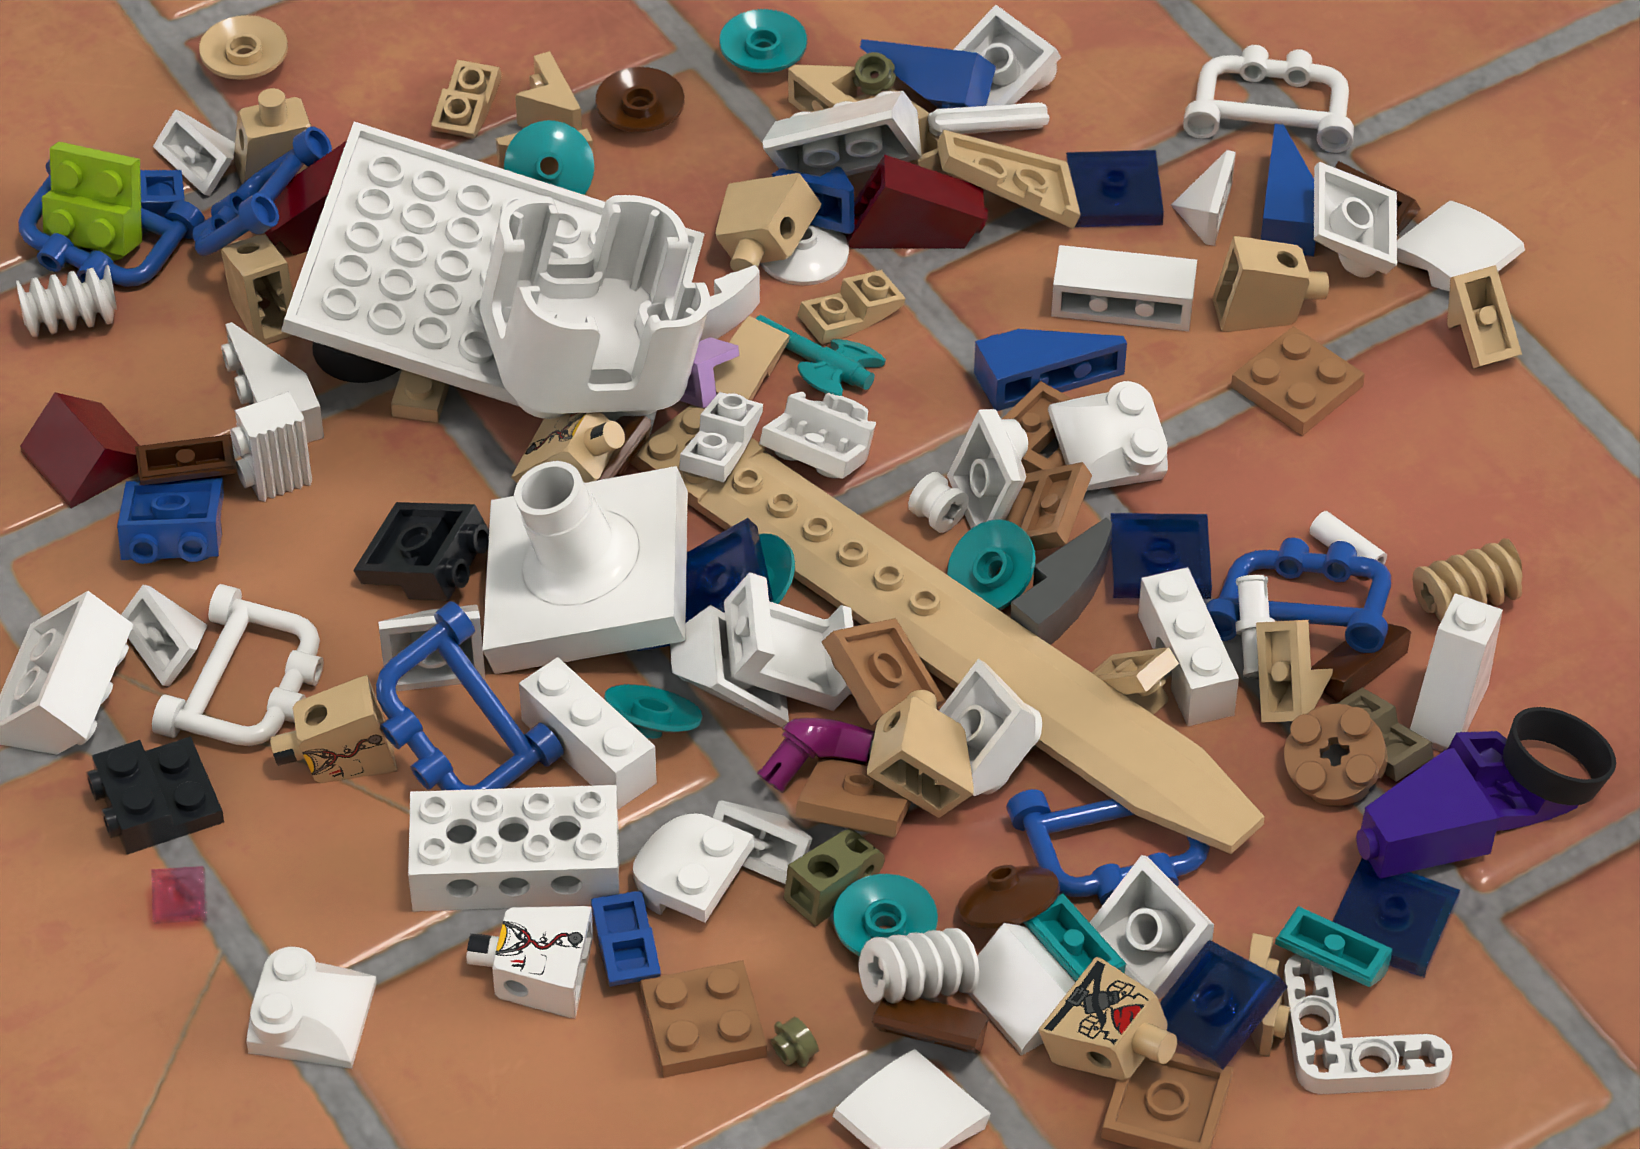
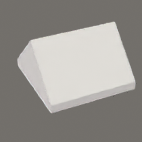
[1090,855,1214,1000]
[968,923,1075,1056]

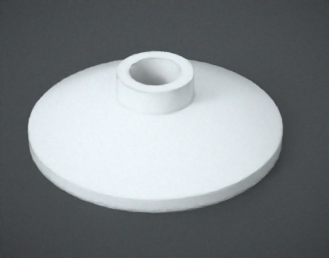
[760,225,849,286]

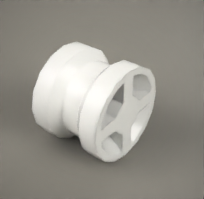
[908,472,969,533]

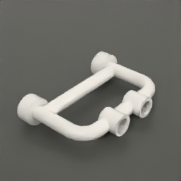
[1183,45,1354,153]
[152,584,324,746]

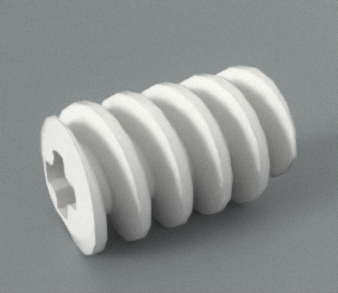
[16,265,117,337]
[859,928,979,1004]

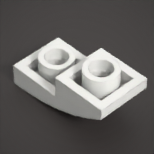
[700,265,760,341]
[679,392,763,482]

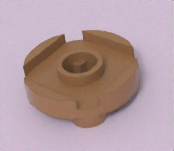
[1284,704,1388,806]

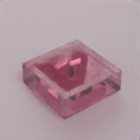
[151,866,207,924]

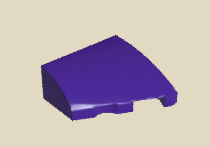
[1448,731,1578,831]

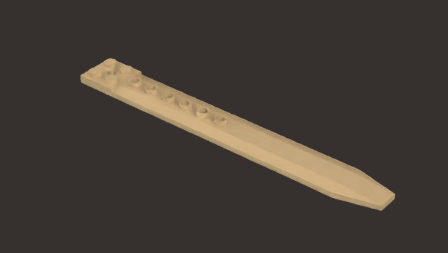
[631,405,1265,854]

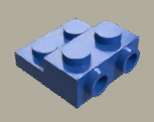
[117,478,224,564]

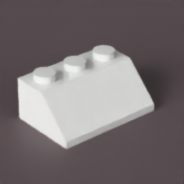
[763,90,922,177]
[0,591,134,755]

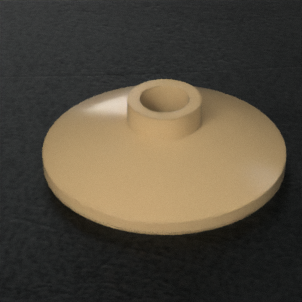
[199,15,288,79]

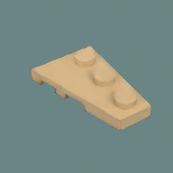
[937,129,1081,229]

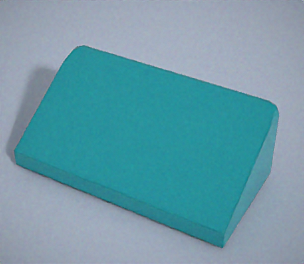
[1023,893,1126,982]
[1275,906,1393,987]

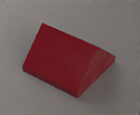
[20,392,140,509]

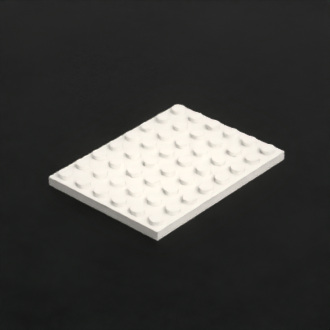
[281,121,705,437]

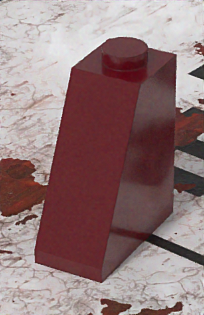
[265,141,347,256]
[846,154,988,249]

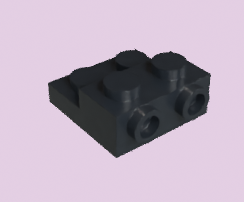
[353,502,489,601]
[86,736,225,855]

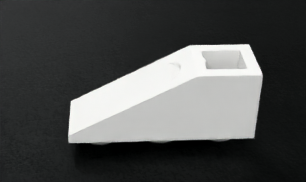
[221,322,324,443]

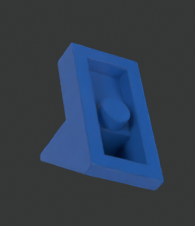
[772,166,854,234]

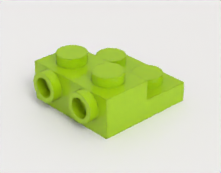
[42,141,142,261]

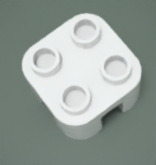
[479,195,710,419]

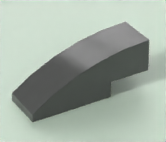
[1010,518,1113,645]

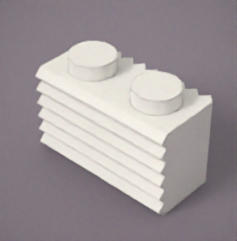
[230,391,312,502]

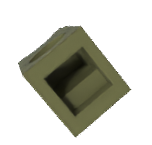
[784,829,885,926]

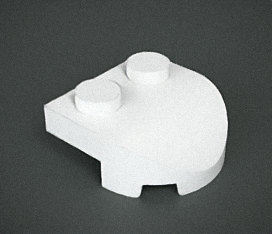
[759,392,876,479]
[633,813,754,923]

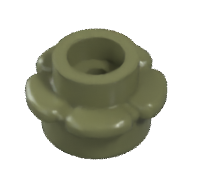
[853,52,896,95]
[771,1017,819,1067]

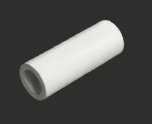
[1309,511,1387,564]

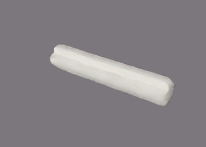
[927,102,1050,136]

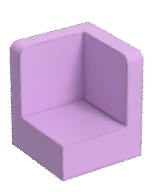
[679,337,739,408]

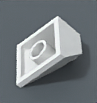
[378,605,486,691]
[670,605,789,727]

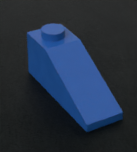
[860,39,996,109]
[1261,124,1316,256]
[974,329,1127,411]

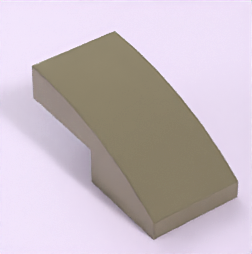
[1336,687,1434,782]

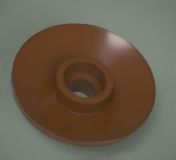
[595,67,684,132]
[958,865,1060,929]

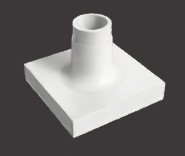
[483,461,688,674]

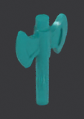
[756,315,886,396]

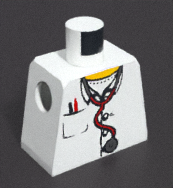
[467,906,593,1018]

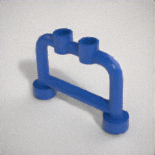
[193,126,332,256]
[18,159,205,287]
[1206,538,1392,653]
[376,601,564,791]
[1006,789,1210,905]

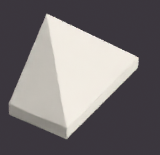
[153,110,235,196]
[1171,150,1236,246]
[121,585,207,687]
[713,801,813,884]

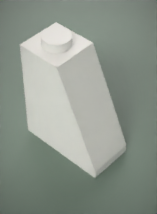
[1410,593,1503,752]

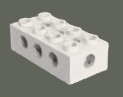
[408,785,620,912]

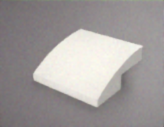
[1397,200,1525,291]
[833,1049,991,1149]

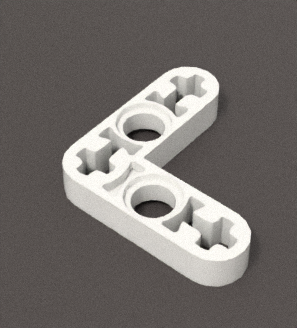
[1282,954,1452,1094]

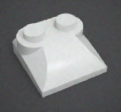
[953,5,1061,106]
[1314,162,1397,278]
[1048,381,1168,491]
[947,409,1028,529]
[939,659,1042,796]
[246,947,377,1069]

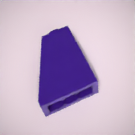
[1356,748,1499,879]

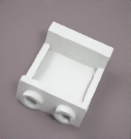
[724,572,853,711]

